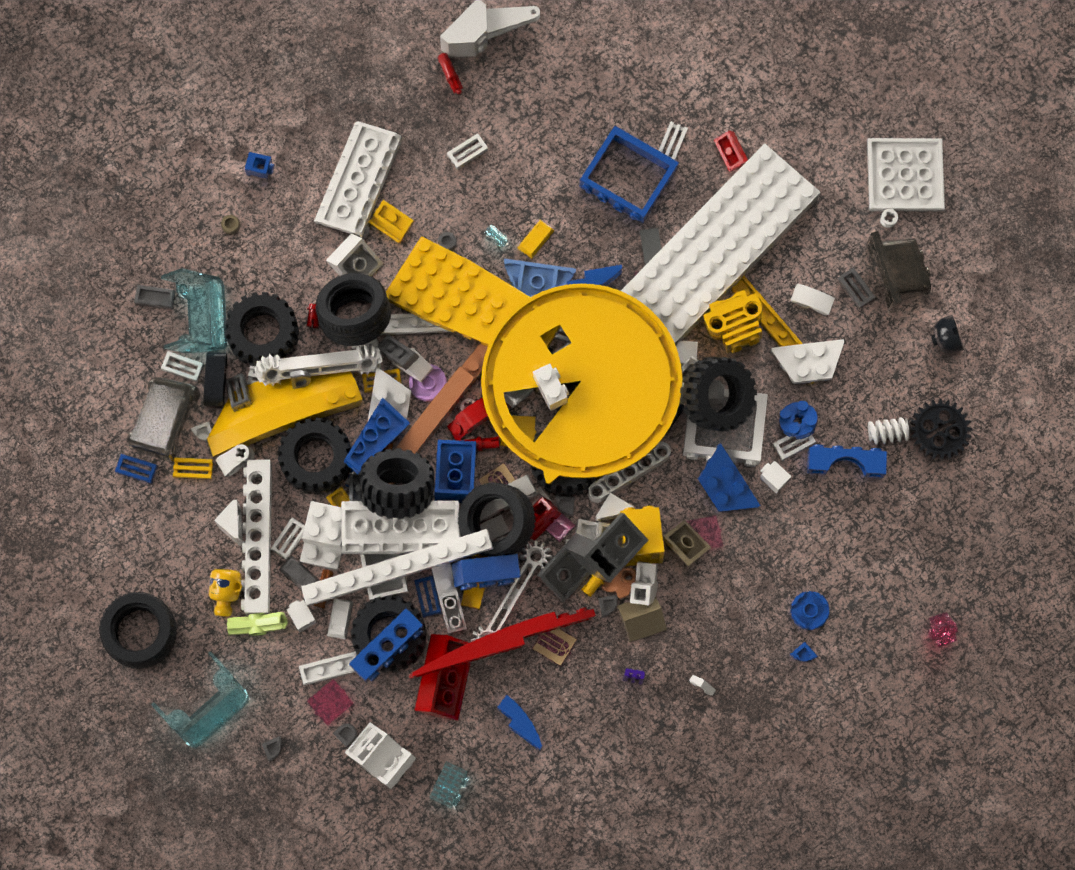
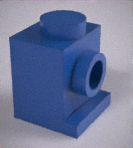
[245,152,275,179]

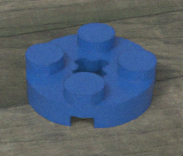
[779,401,818,439]

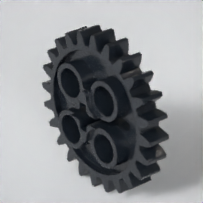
[909,399,973,461]

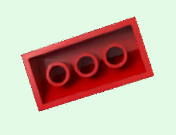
[414,634,471,721]

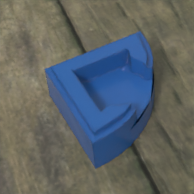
[790,642,818,662]

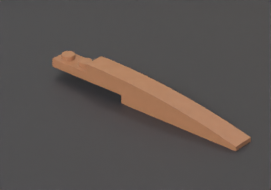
[388,343,487,485]

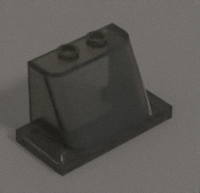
[866,231,931,314]

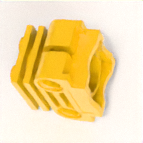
[703,290,762,353]

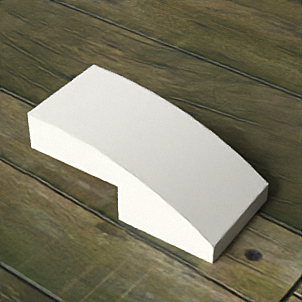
[790,284,835,316]
[575,519,610,541]

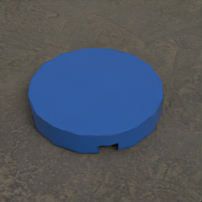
[790,591,829,630]

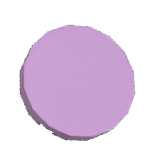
[409,364,447,402]

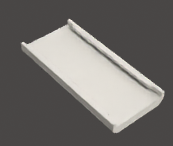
[314,121,402,238]
[341,501,460,554]

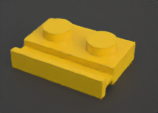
[369,200,415,243]

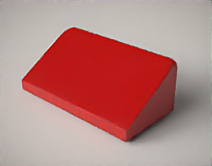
[714,130,748,172]

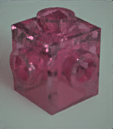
[928,612,958,647]

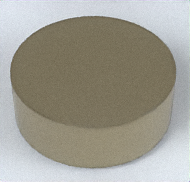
[221,215,240,235]

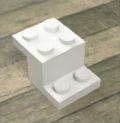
[300,501,342,571]
[345,722,416,789]

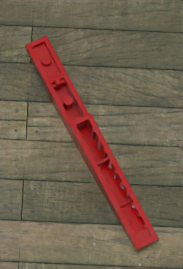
[409,607,596,679]

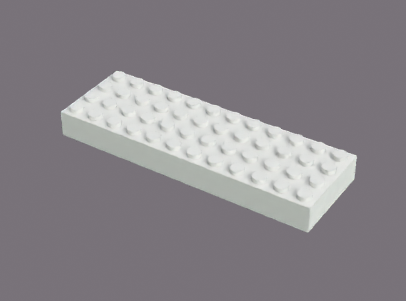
[621,143,820,346]

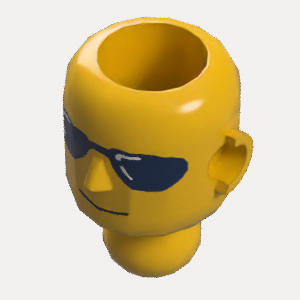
[209,569,242,617]

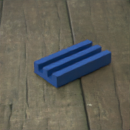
[115,454,158,484]
[414,576,442,618]

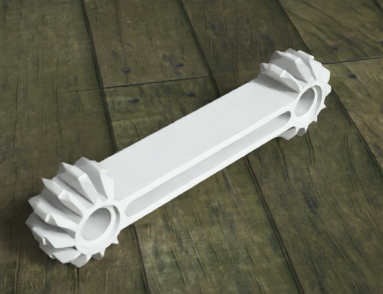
[255,343,383,386]
[471,541,552,658]

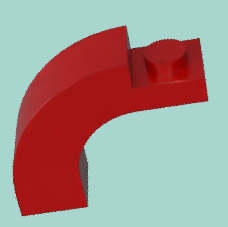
[447,397,511,441]

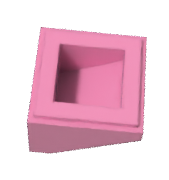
[546,514,575,542]

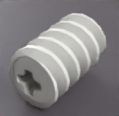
[868,417,910,445]

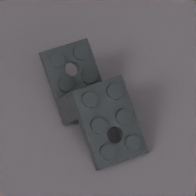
[537,513,648,602]

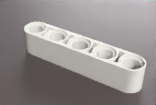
[588,442,671,503]

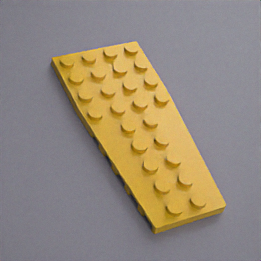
[386,236,561,348]

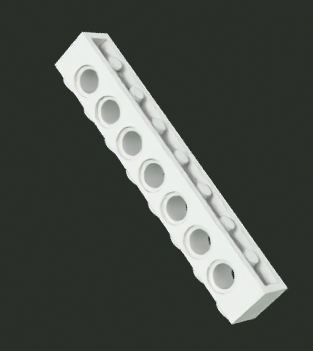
[241,460,272,616]

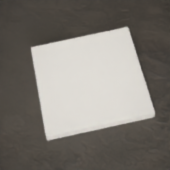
[867,138,945,212]

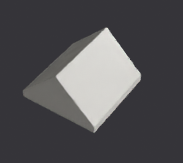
[214,500,243,546]

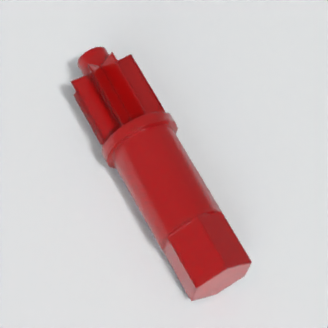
[437,53,463,95]

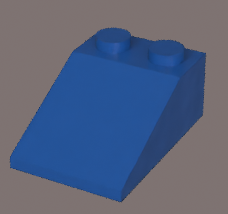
[435,440,476,503]

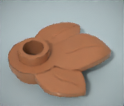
[601,567,636,598]

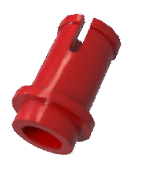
[306,303,319,328]

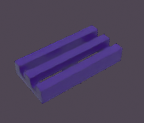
[623,668,645,684]

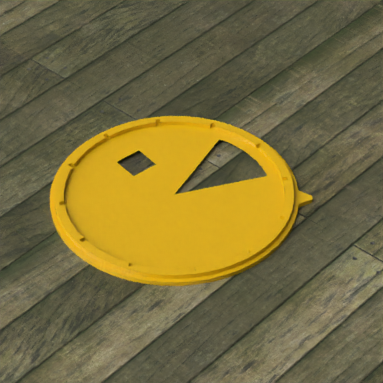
[481,284,682,484]

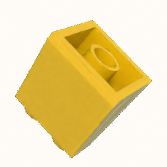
[620,505,664,567]

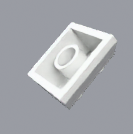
[326,234,384,276]

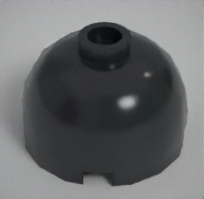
[931,315,964,354]

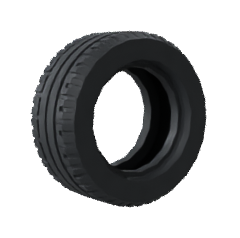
[315,273,391,346]
[458,482,536,557]
[99,592,177,669]

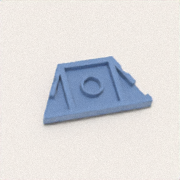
[504,259,576,297]

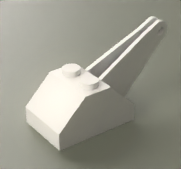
[440,0,540,57]

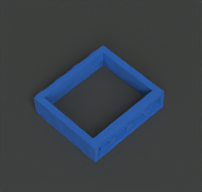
[579,126,679,223]

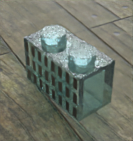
[429,761,470,809]

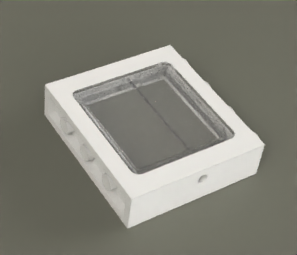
[683,389,768,467]

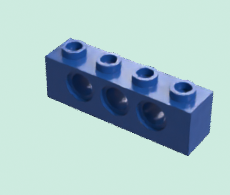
[349,608,423,683]

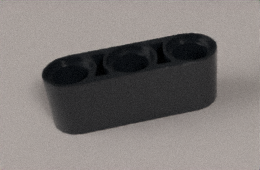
[203,352,227,407]

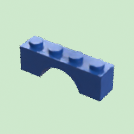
[807,444,887,478]

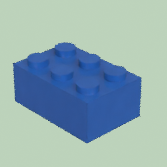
[451,554,521,590]

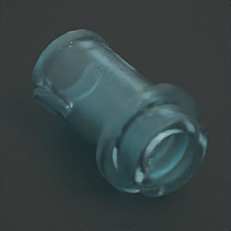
[484,224,509,247]

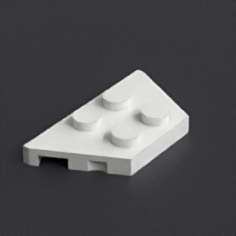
[771,339,844,384]
[368,368,411,421]

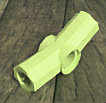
[227,612,287,636]

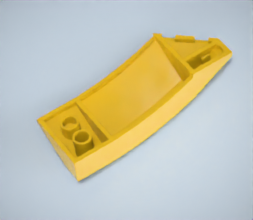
[207,371,362,457]

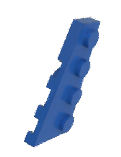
[344,397,410,475]

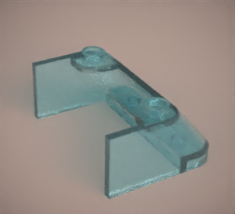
[161,268,227,353]
[151,651,249,748]

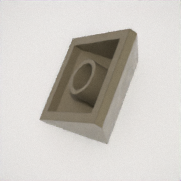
[663,520,711,568]
[617,596,667,643]

